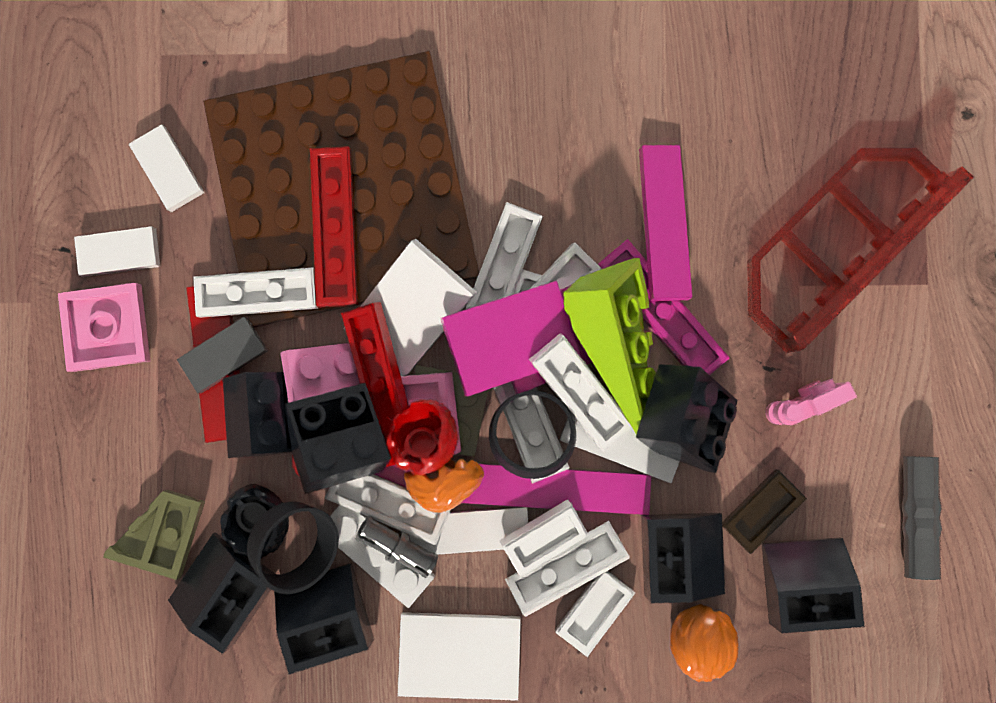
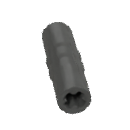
[902,456,942,580]

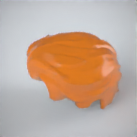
[404,459,484,513]
[670,604,739,682]

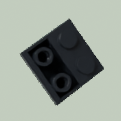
[635,364,738,473]
[223,372,292,458]
[285,383,391,494]
[641,513,725,603]
[168,532,276,654]
[762,537,865,633]
[274,562,374,675]

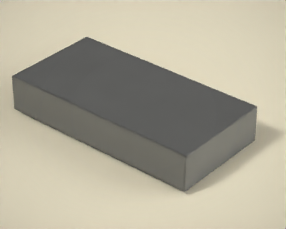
[177,317,268,393]

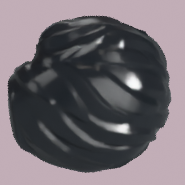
[220,484,289,559]

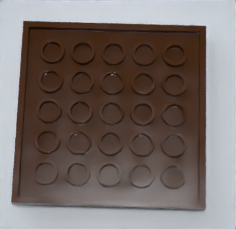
[203,51,479,328]

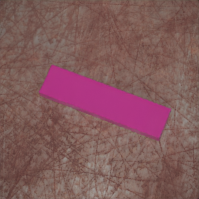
[639,145,692,301]
[597,239,729,375]

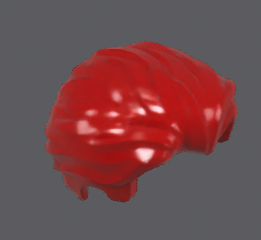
[387,399,459,475]

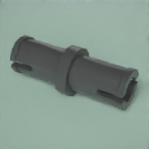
[355,516,438,578]

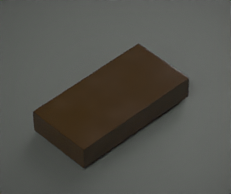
[722,469,807,554]

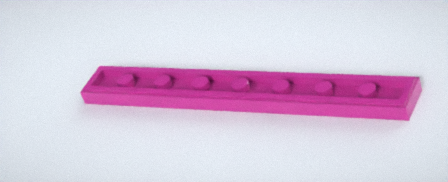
[374,462,651,515]

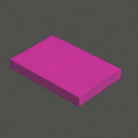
[440,281,581,396]

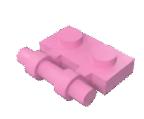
[765,379,857,425]

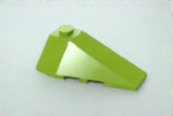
[563,258,656,434]

